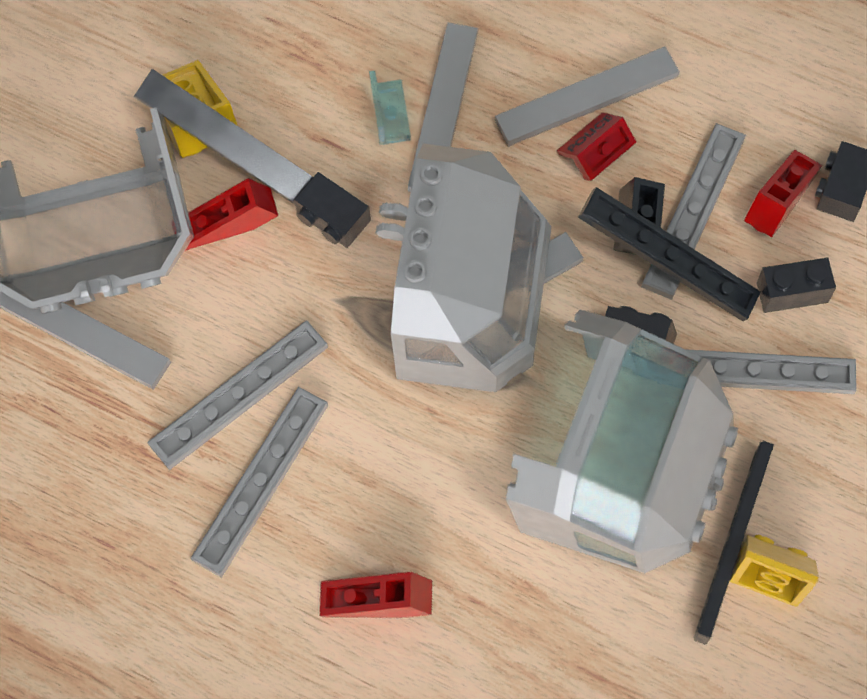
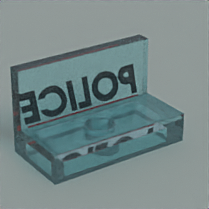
[369,70,411,145]

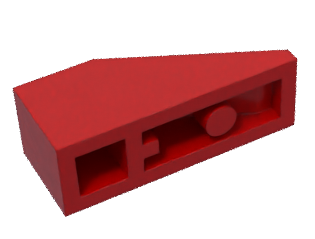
[744,149,822,238]
[173,178,279,251]
[320,571,433,618]

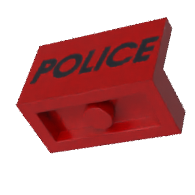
[556,112,637,181]

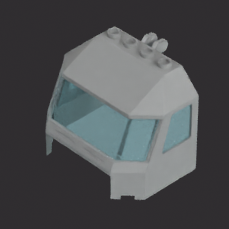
[506,309,738,573]

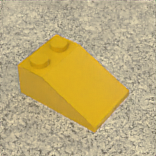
[163,59,238,158]
[730,535,819,607]

